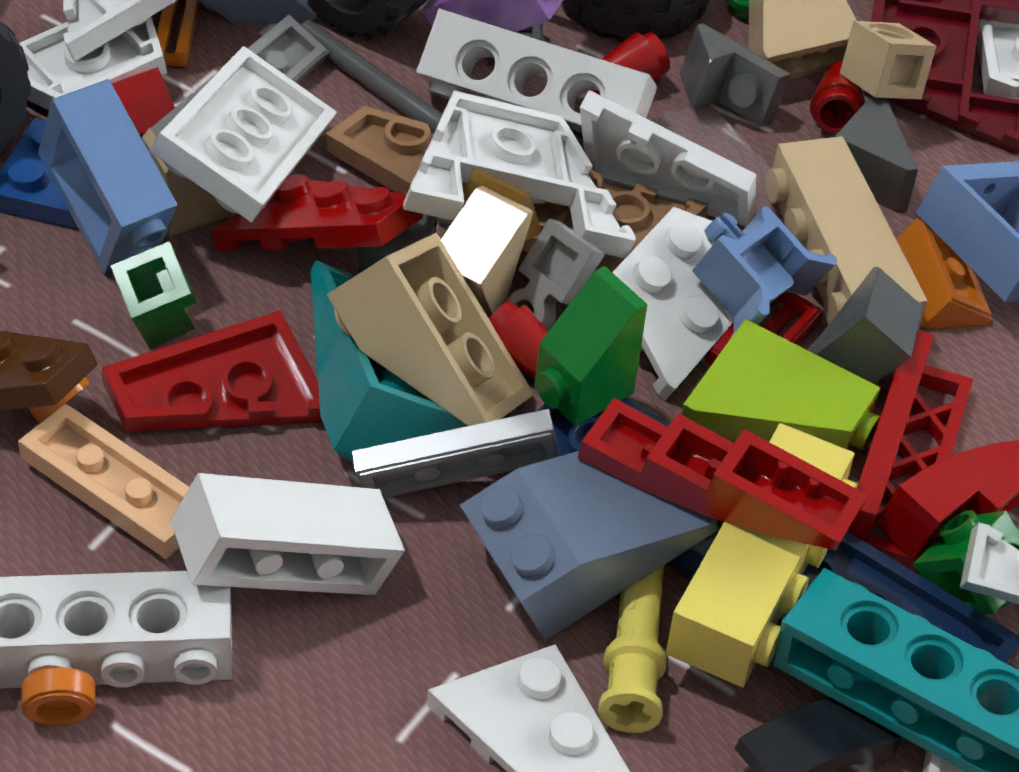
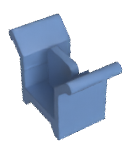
[692,205,837,339]

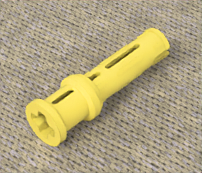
[598,565,667,733]

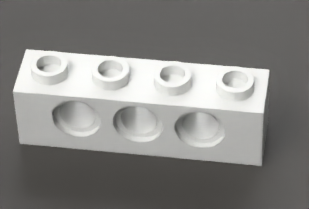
[416,9,657,133]
[0,571,233,689]

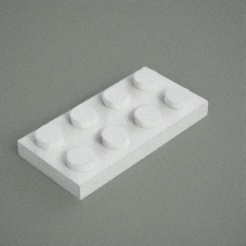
[149,46,337,223]

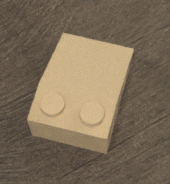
[326,233,534,426]

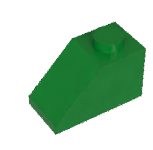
[534,266,648,427]

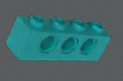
[773,568,1019,772]

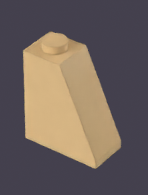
[748,0,857,80]

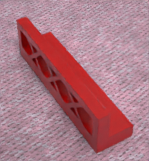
[848,330,974,573]

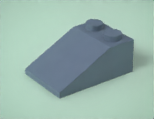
[460,451,719,641]

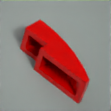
[875,440,1019,559]

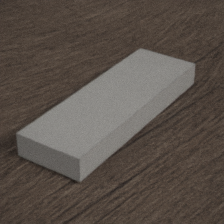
[352,409,560,498]

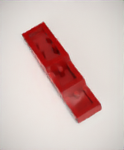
[577,398,868,551]

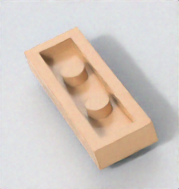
[18,404,189,559]

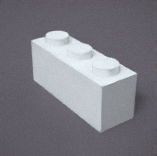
[170,473,405,595]

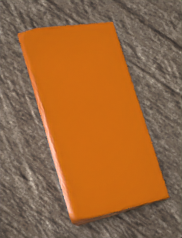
[896,218,993,329]

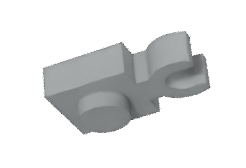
[506,218,605,331]

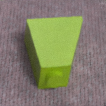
[681,319,881,451]

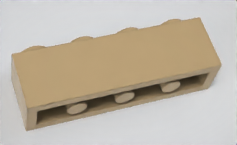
[765,136,928,330]

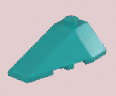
[310,261,468,463]

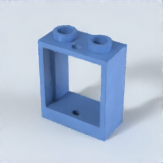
[38,78,178,275]
[916,161,1019,302]

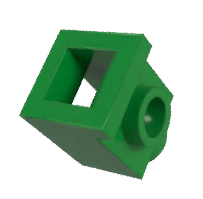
[111,241,197,348]

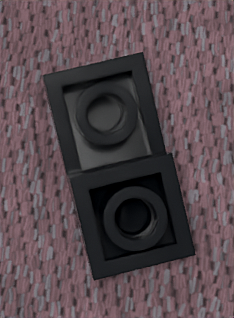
[735,697,903,772]

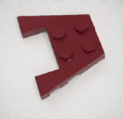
[870,0,1019,154]

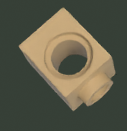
[840,21,936,100]

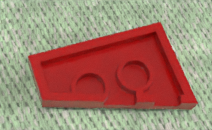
[210,175,423,252]
[102,310,323,432]

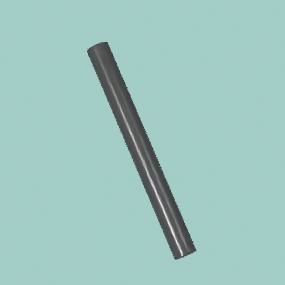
[301,20,443,134]

